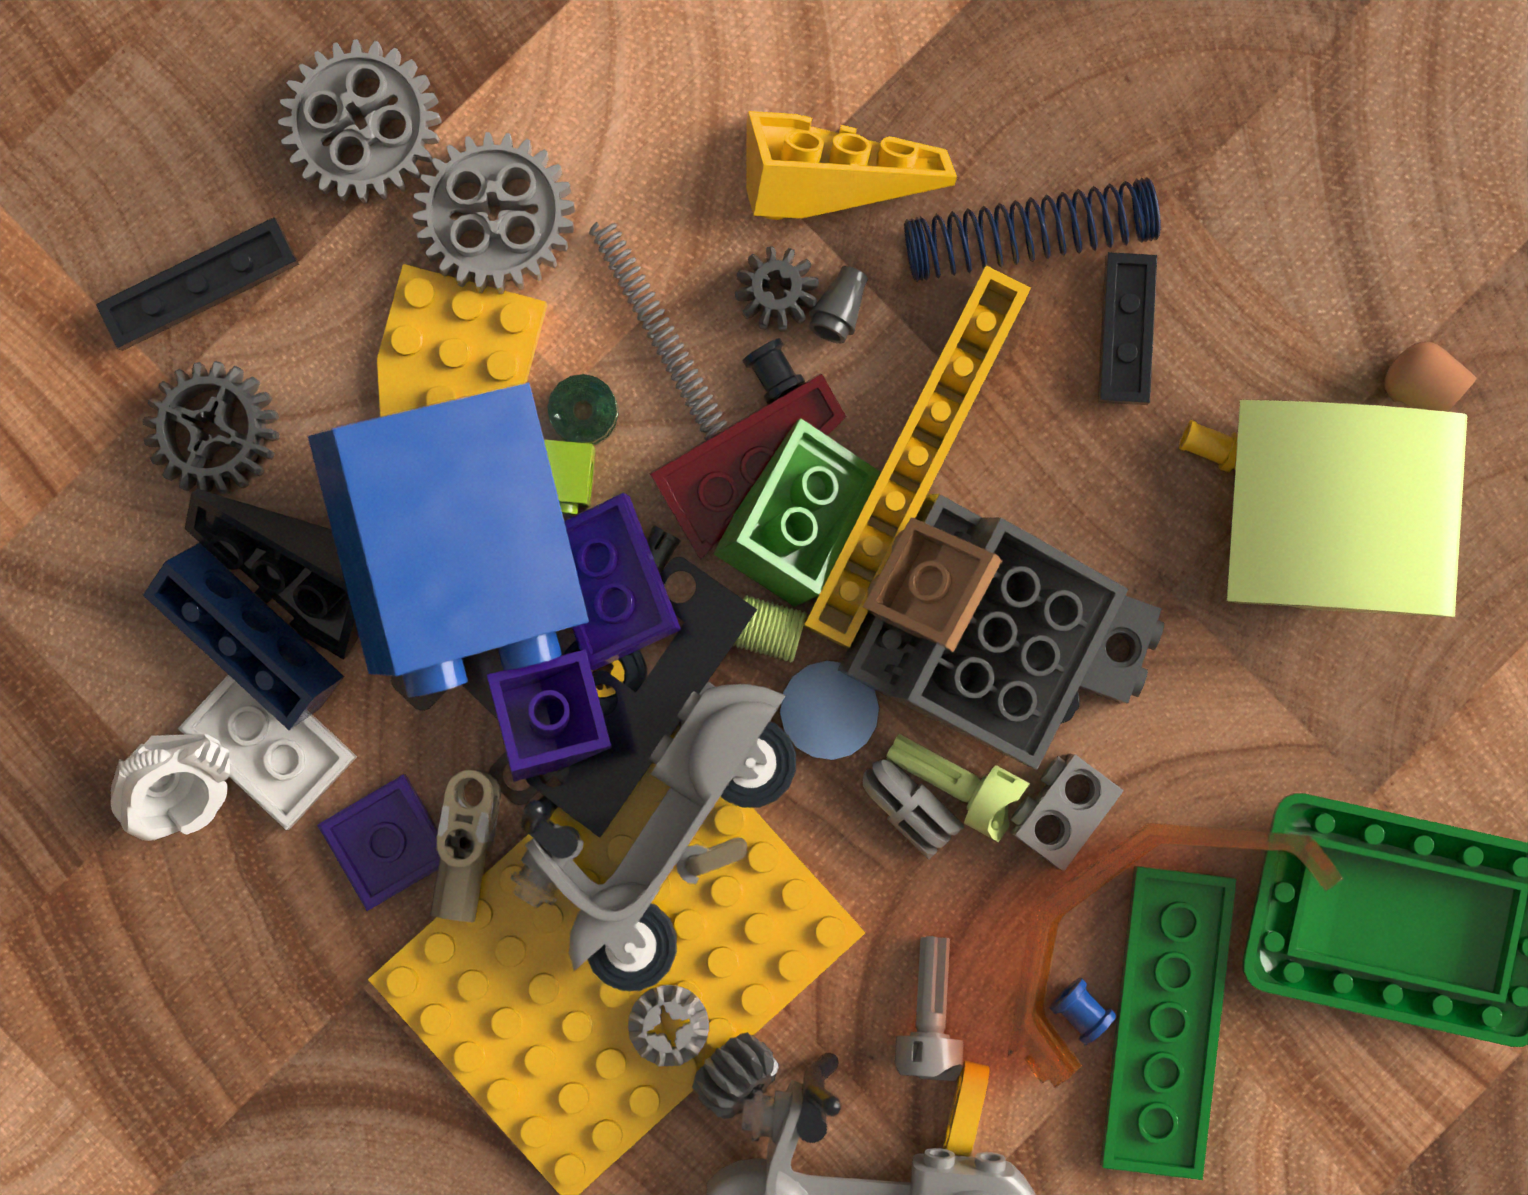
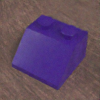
[487,649,611,782]

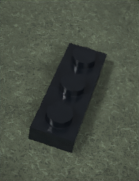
[1098,252,1157,405]

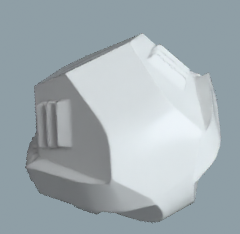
[111,734,230,841]

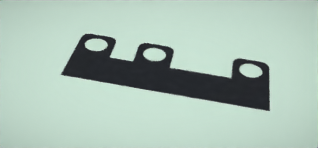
[526,557,758,838]

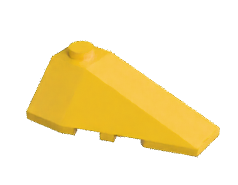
[746,111,957,220]

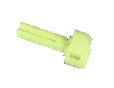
[886,734,1030,842]

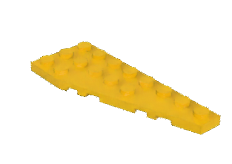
[377,264,547,417]

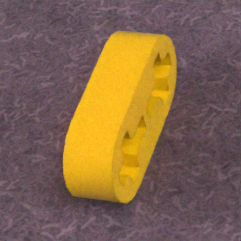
[943,1060,990,1157]

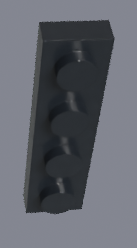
[96,217,299,351]

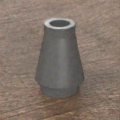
[809,266,868,344]

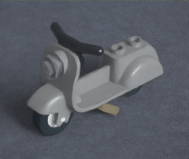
[510,684,796,991]
[706,1053,1036,1195]

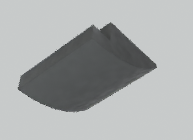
[838,494,1129,770]

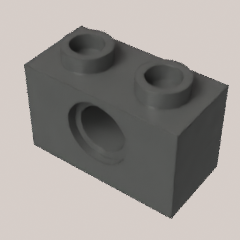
[1079,596,1164,703]

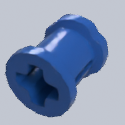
[1049,978,1117,1045]

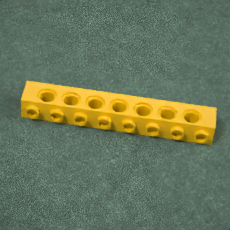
[803,265,1031,649]

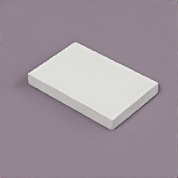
[178,675,357,830]

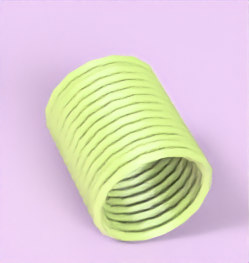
[733,595,807,663]

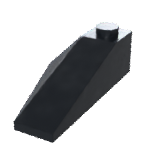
[184,489,359,660]

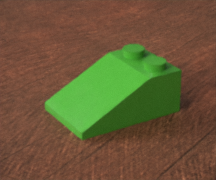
[714,418,881,607]

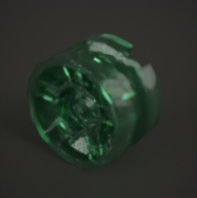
[547,374,619,446]

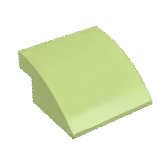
[1227,400,1467,617]

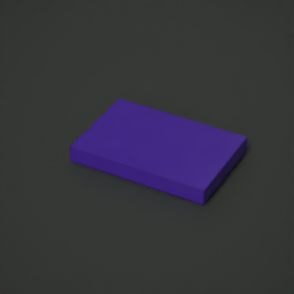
[564,492,681,671]

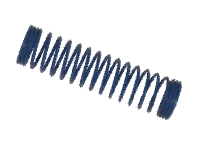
[904,177,1161,282]

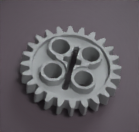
[278,39,442,203]
[413,132,575,294]

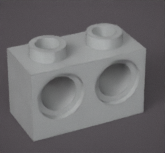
[1010,753,1124,872]

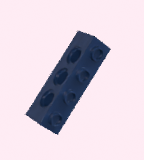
[143,543,345,731]

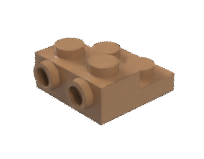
[863,517,1002,652]

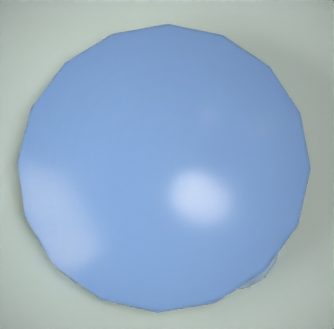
[780,661,879,760]

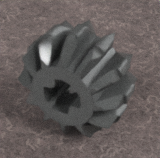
[735,246,819,332]
[692,1032,779,1119]

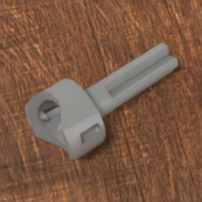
[894,936,964,1081]

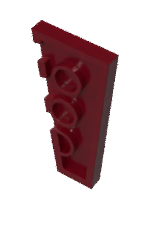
[649,374,847,560]

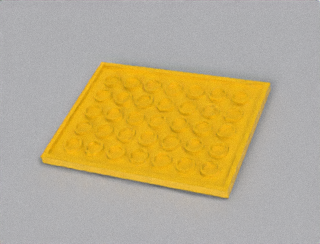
[368,725,865,1195]

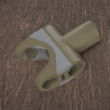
[430,770,501,922]

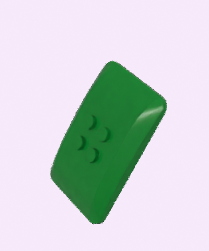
[1242,793,1528,1047]

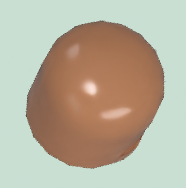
[1384,342,1477,412]

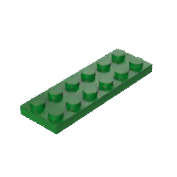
[1100,865,1237,1180]

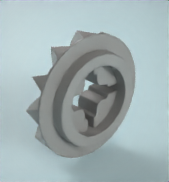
[628,985,709,1067]

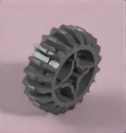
[143,361,280,495]

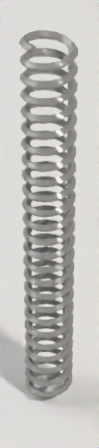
[589,222,727,440]

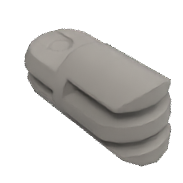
[862,760,964,860]

